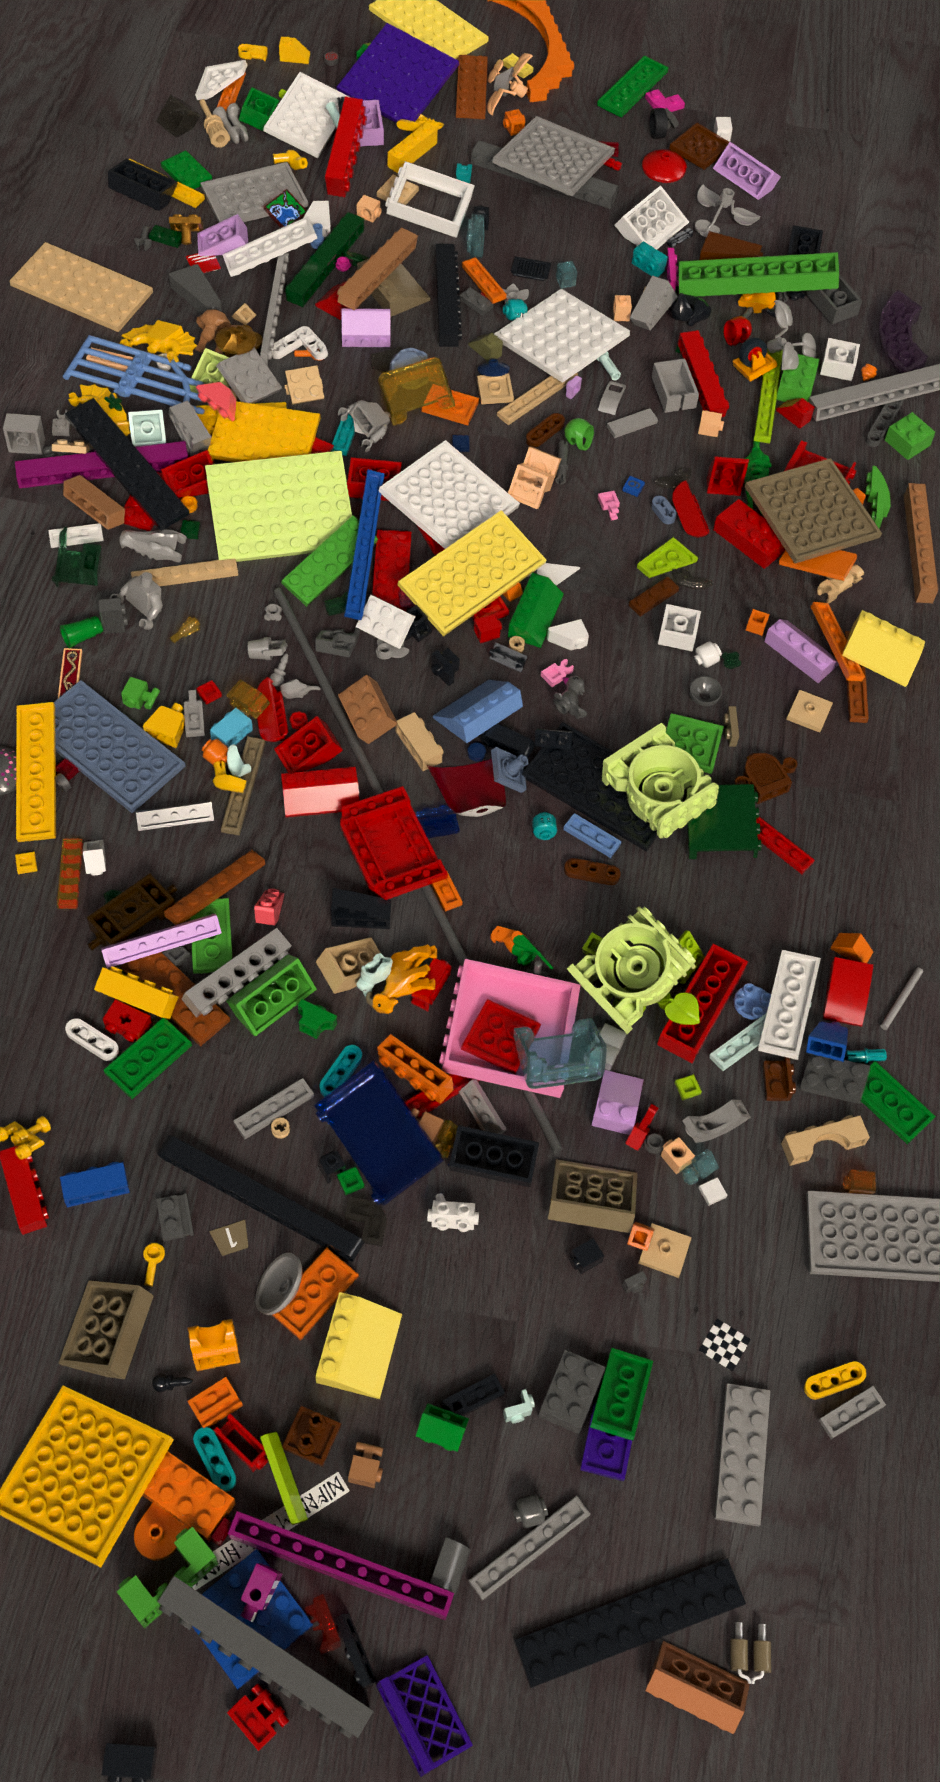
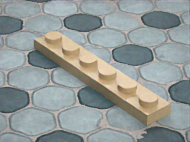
[131,558,238,586]

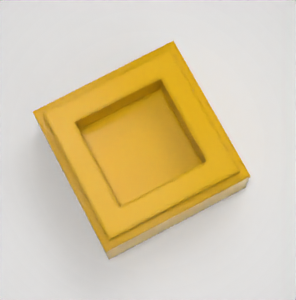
[15,851,38,874]

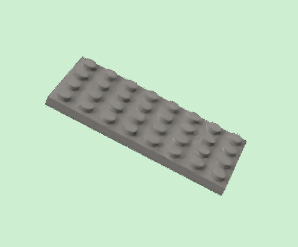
[806,1191,940,1282]

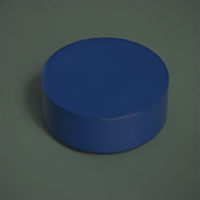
[467,743,486,762]

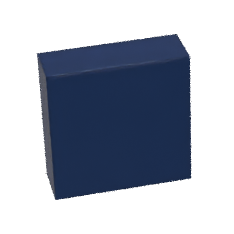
[452,435,469,452]

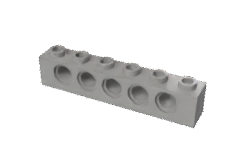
[182,928,292,1018]

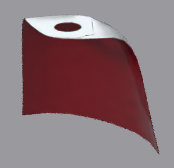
[427,759,506,817]

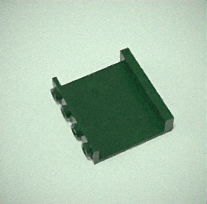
[686,784,761,859]

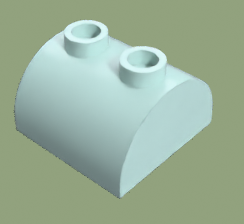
[128,409,166,447]

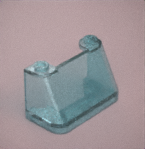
[514,1018,607,1089]

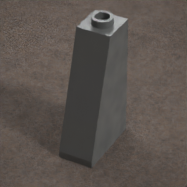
[168,264,222,314]

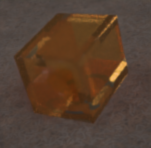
[843,1169,876,1195]

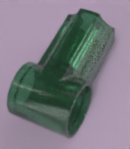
[325,591,348,616]

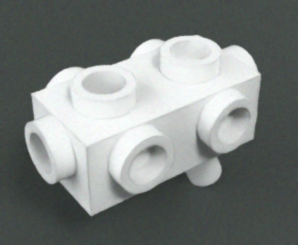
[427,1193,479,1232]

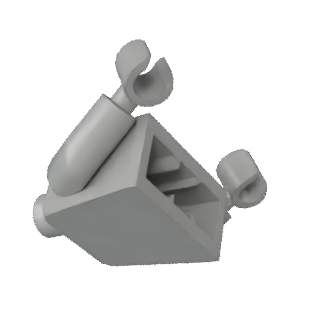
[338,400,390,452]
[110,572,163,630]

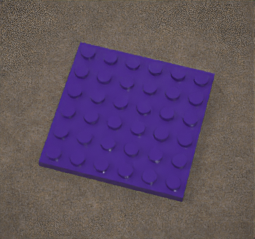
[337,23,459,123]

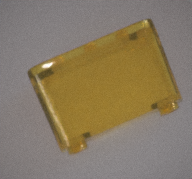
[378,357,455,426]

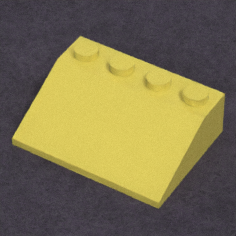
[842,610,925,687]
[316,1292,402,1399]

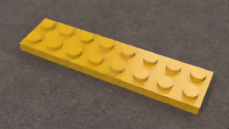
[16,702,56,842]

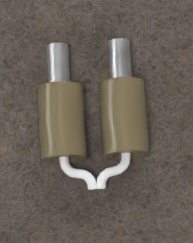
[730,1622,771,1684]

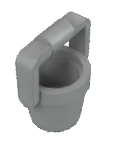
[248,637,288,661]

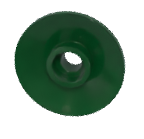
[343,251,369,267]

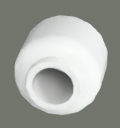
[694,641,722,668]

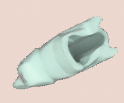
[356,953,393,997]

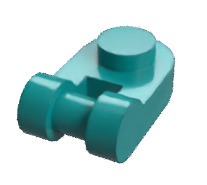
[456,163,472,183]

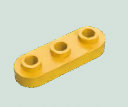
[804,1361,866,1400]

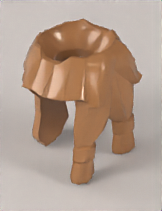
[196,309,231,354]

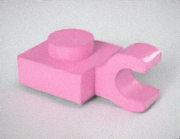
[598,491,620,521]

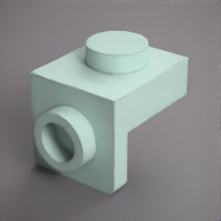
[503,1389,535,1423]

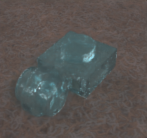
[682,1149,719,1185]

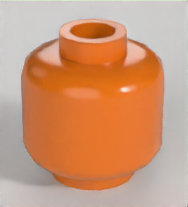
[202,739,229,765]

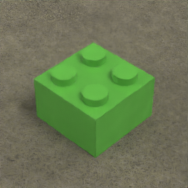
[885,412,935,460]

